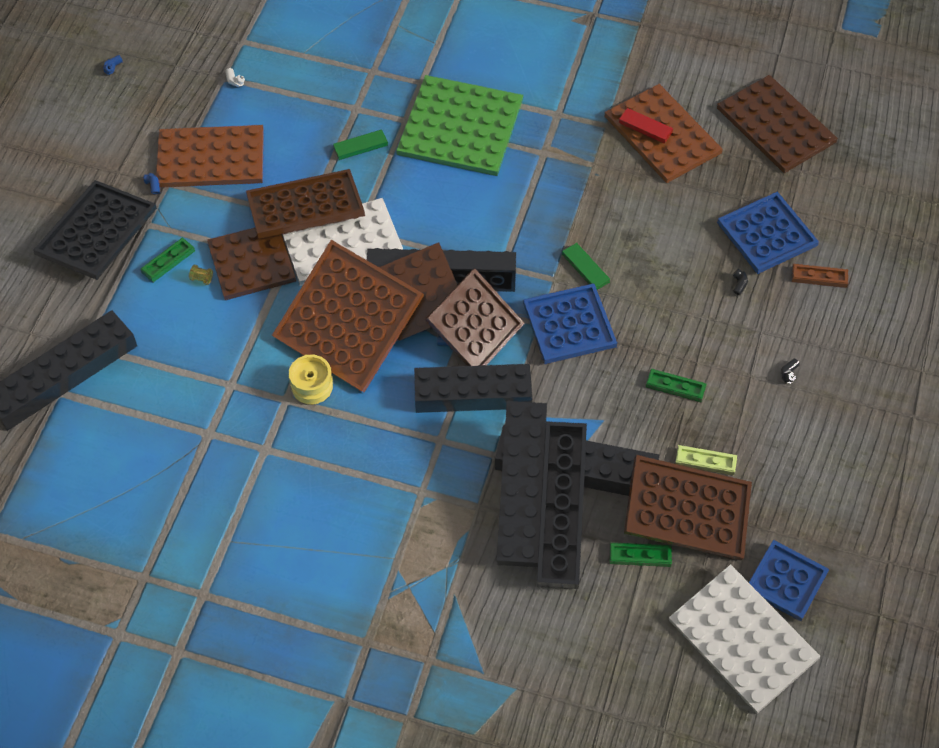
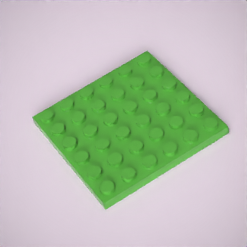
[396,75,523,176]

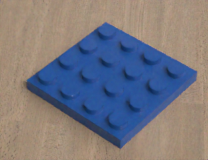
[717,191,819,274]
[523,284,617,364]

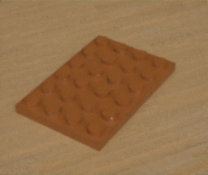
[604,84,723,183]
[156,125,264,187]

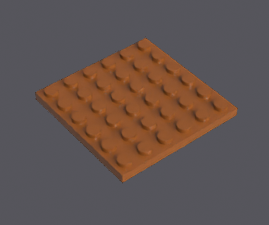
[272,240,424,392]

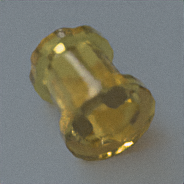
[189,264,213,285]

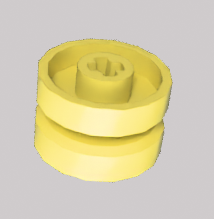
[289,355,333,404]

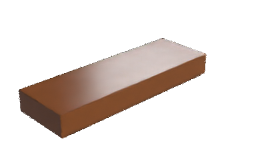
[792,264,848,288]

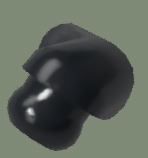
[733,269,748,296]
[781,358,800,383]

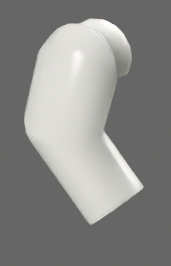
[225,68,245,87]

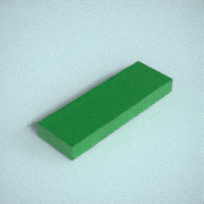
[333,129,388,160]
[140,237,195,283]
[562,243,610,290]
[646,369,707,402]
[609,542,672,567]

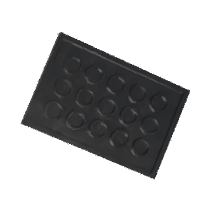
[33,180,157,280]

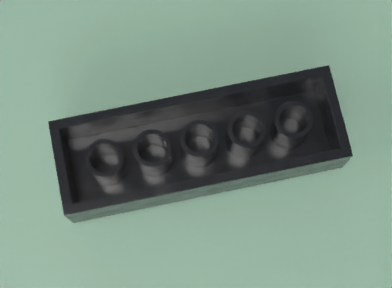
[414,364,532,413]

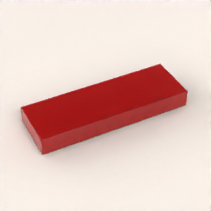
[619,108,673,144]

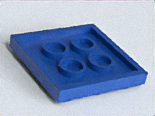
[749,540,829,621]

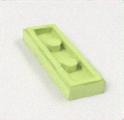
[675,445,737,476]

